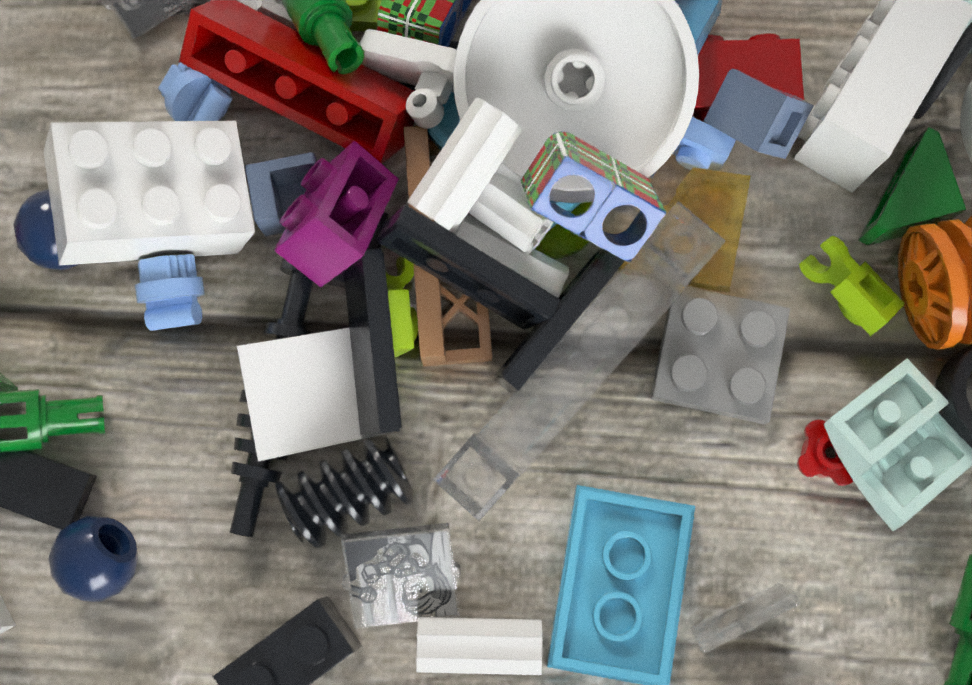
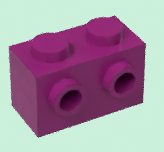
[274,141,399,287]

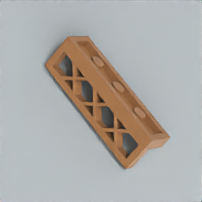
[404,126,493,367]

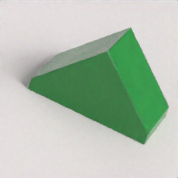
[858,127,966,246]

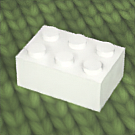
[793,0,972,193]
[44,121,255,265]

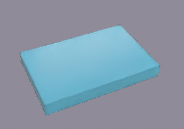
[547,485,695,685]

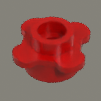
[797,419,853,486]

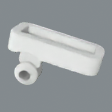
[360,29,457,129]

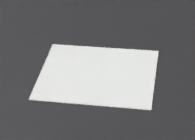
[237,328,387,461]

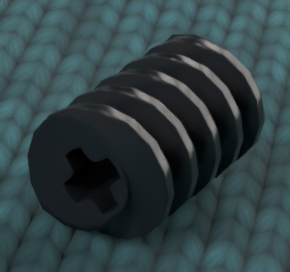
[275,433,413,548]

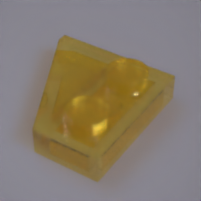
[618,168,751,293]

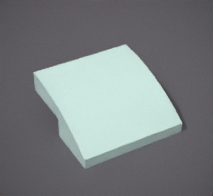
[824,358,972,531]

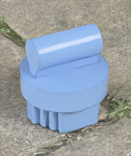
[158,63,233,121]
[135,254,205,331]

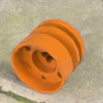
[898,216,972,350]

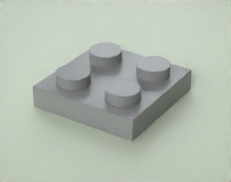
[650,284,790,424]

